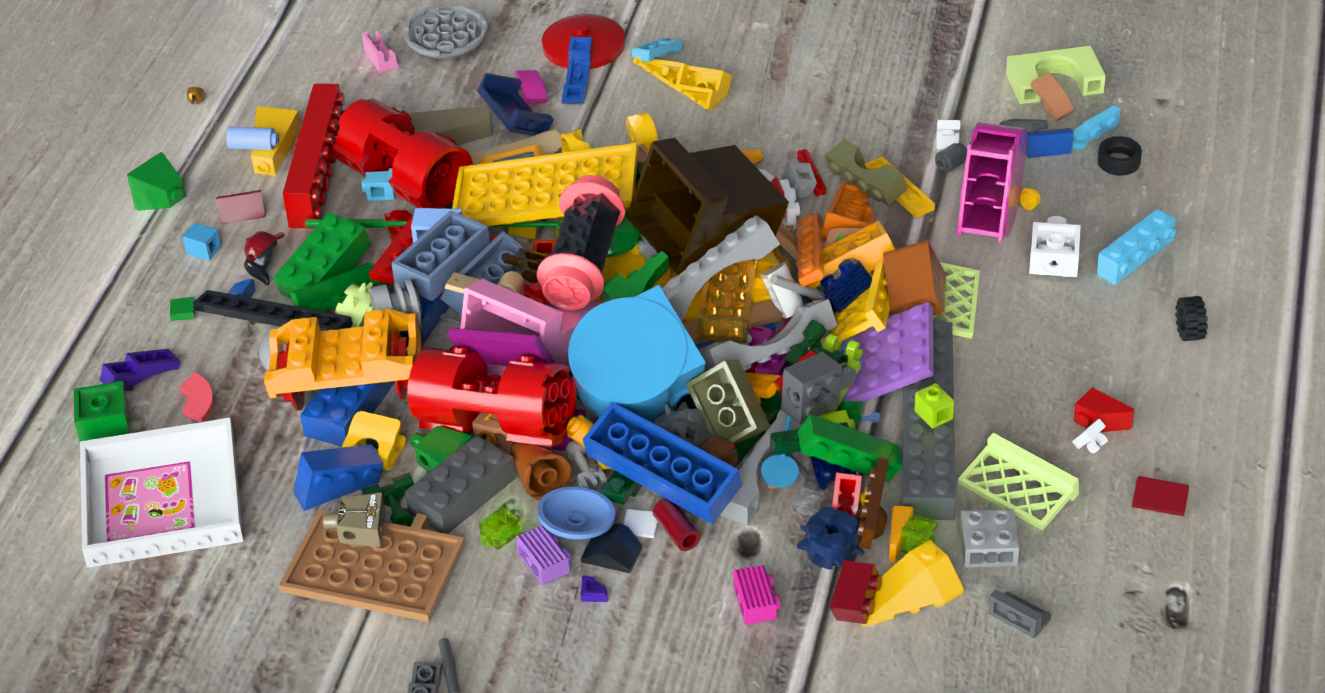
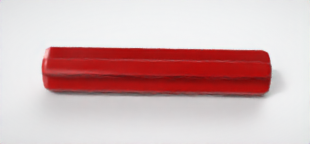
[797,149,826,197]

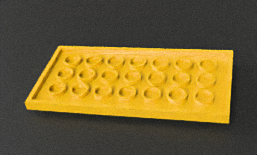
[452,143,638,227]

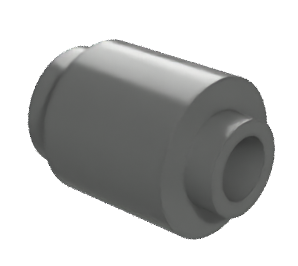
[935,143,967,172]

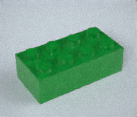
[273,212,372,299]

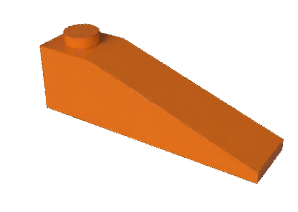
[822,182,875,239]

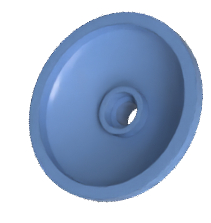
[537,487,615,540]

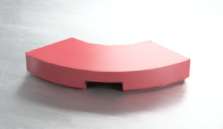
[179,372,214,422]

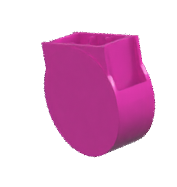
[957,122,1027,242]

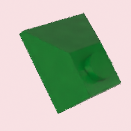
[127,152,186,211]

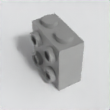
[960,509,1019,567]

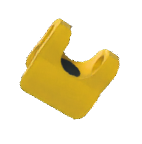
[342,411,407,471]

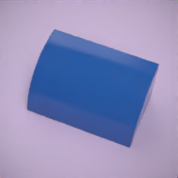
[1026,128,1073,158]

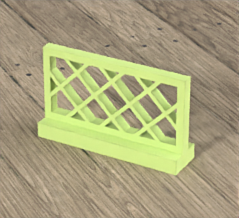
[933,262,980,339]
[957,433,1079,531]

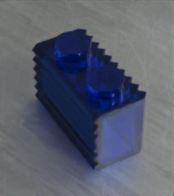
[817,258,872,313]

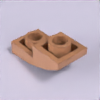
[1031,72,1074,121]

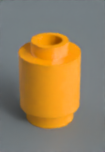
[567,415,594,448]

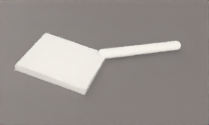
[623,509,658,538]

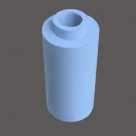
[227,127,279,150]

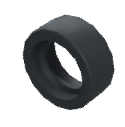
[1098,136,1142,176]

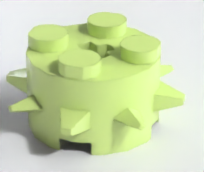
[335,282,373,328]

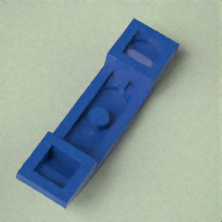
[562,37,592,104]

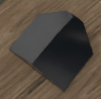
[581,524,642,574]

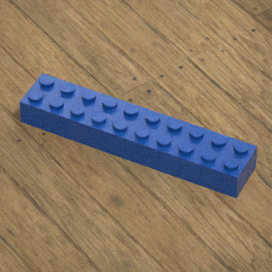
[300,288,450,447]

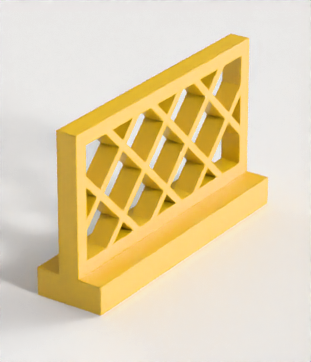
[830,260,890,343]

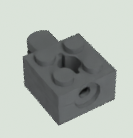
[781,352,856,424]

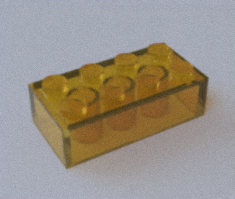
[698,259,758,343]

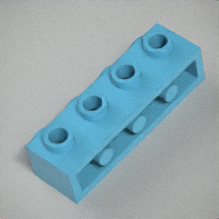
[1097,209,1176,285]

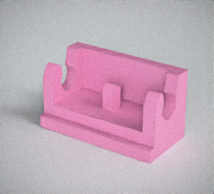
[362,30,399,73]

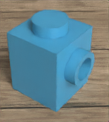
[182,223,222,260]

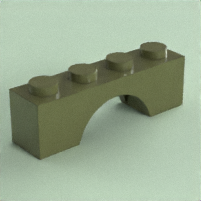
[825,138,908,206]

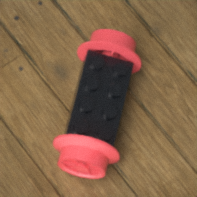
[537,175,625,311]

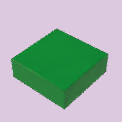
[170,297,195,321]

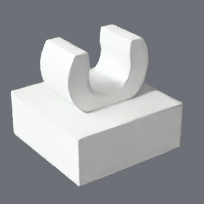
[1072,419,1108,454]

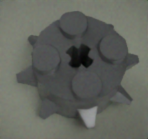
[653,402,712,447]

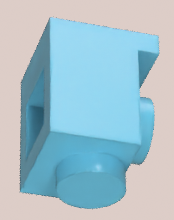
[362,168,395,201]

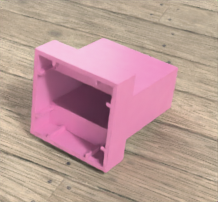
[460,278,602,377]

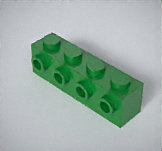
[797,414,903,483]

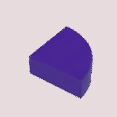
[581,576,608,602]

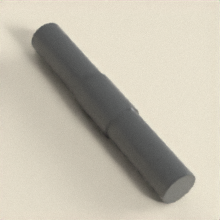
[438,638,460,693]

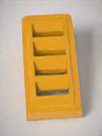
[889,506,914,562]

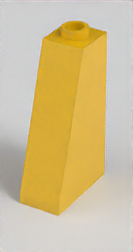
[251,106,301,175]

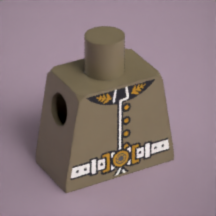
[323,493,385,547]

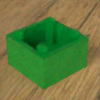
[74,381,130,441]

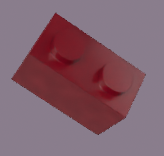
[830,560,882,625]

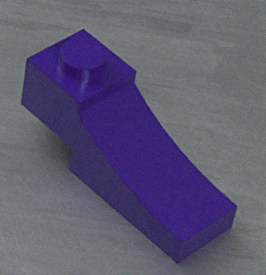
[100,349,180,391]

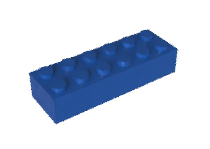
[582,402,742,524]

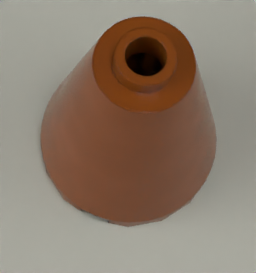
[509,442,571,500]

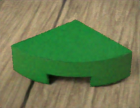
[839,401,864,422]

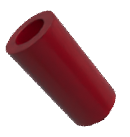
[652,499,701,551]

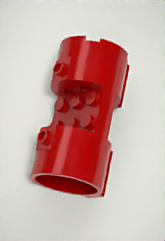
[331,98,473,209]
[407,346,577,447]

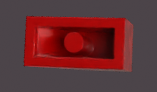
[1073,387,1135,432]

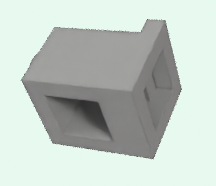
[782,162,817,198]

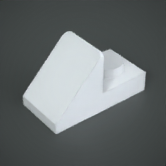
[937,120,960,150]

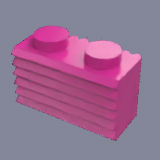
[733,564,781,625]

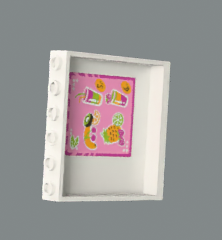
[80,418,243,567]

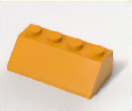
[795,220,895,300]

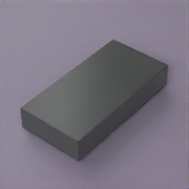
[1000,118,1048,132]

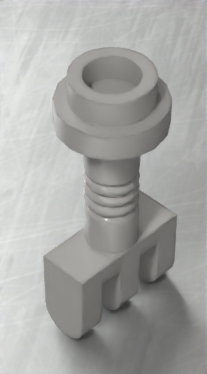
[566,441,607,488]

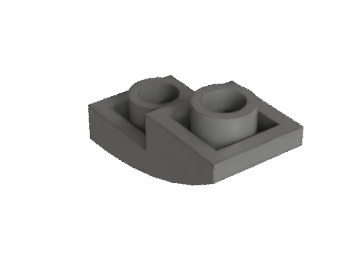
[408,662,443,693]

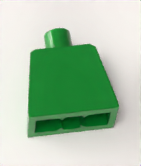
[410,426,472,472]

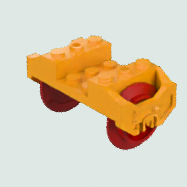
[264,309,422,411]

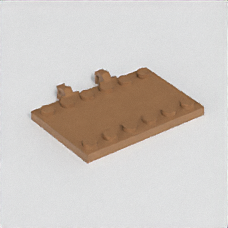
[279,509,465,622]

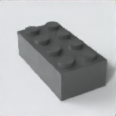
[405,435,516,534]

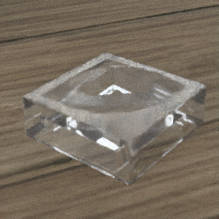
[793,487,825,516]

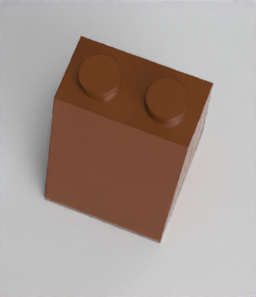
[883,240,946,315]

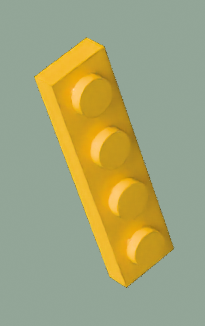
[864,156,935,218]

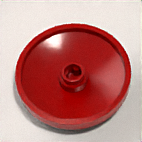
[542,14,625,69]

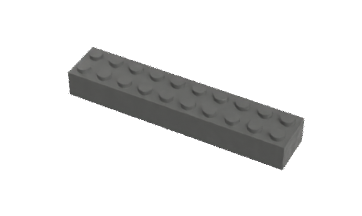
[902,322,956,520]

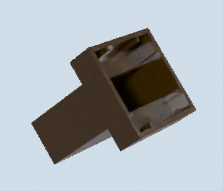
[626,138,789,275]

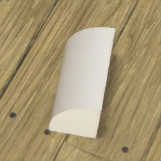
[760,261,803,318]

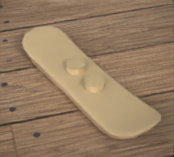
[469,130,561,165]

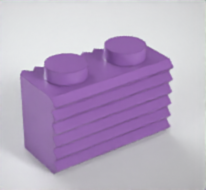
[516,525,571,585]

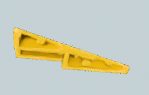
[633,57,733,111]

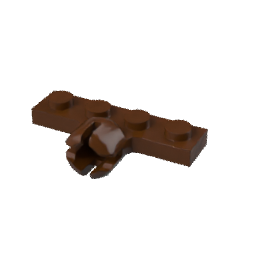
[856,457,889,549]

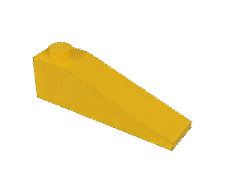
[861,540,964,626]

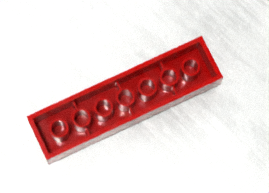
[282,84,345,229]

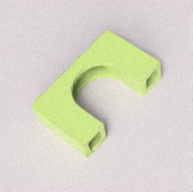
[1006,46,1106,104]

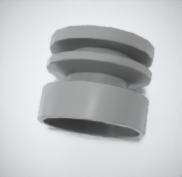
[369,279,422,328]

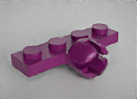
[749,315,799,376]

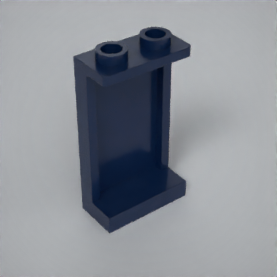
[477,73,554,136]

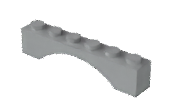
[661,215,780,321]
[698,299,838,372]
[720,409,803,526]

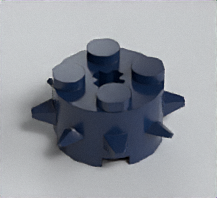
[797,506,865,570]

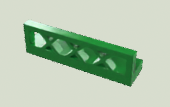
[291,263,388,312]

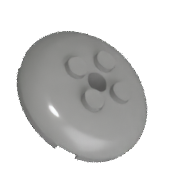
[404,4,487,59]

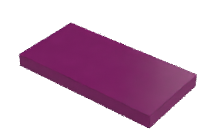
[447,328,556,366]

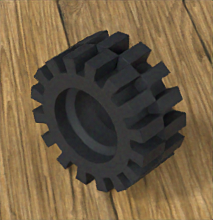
[1175,296,1208,341]

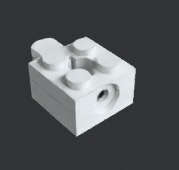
[1029,216,1081,277]

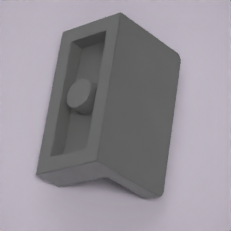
[988,589,1051,638]

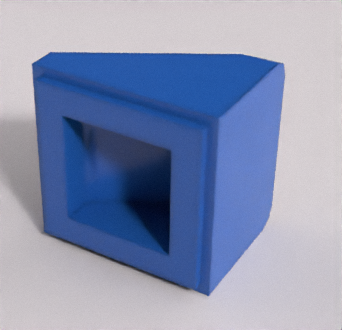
[227,279,256,298]

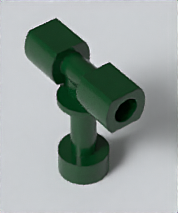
[785,320,848,366]
[361,473,414,527]

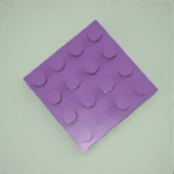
[842,302,934,402]

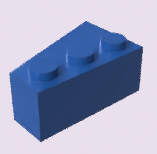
[293,444,383,511]

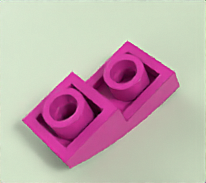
[515,70,548,104]

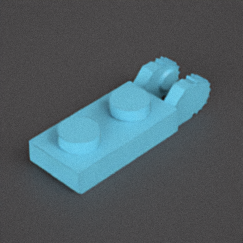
[632,37,683,61]
[1072,105,1121,151]

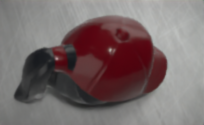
[244,231,285,286]

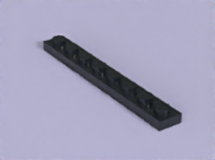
[193,290,353,331]

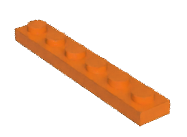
[797,212,824,287]

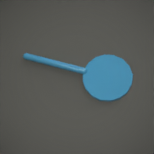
[761,415,799,488]

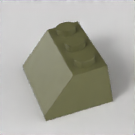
[686,360,770,445]

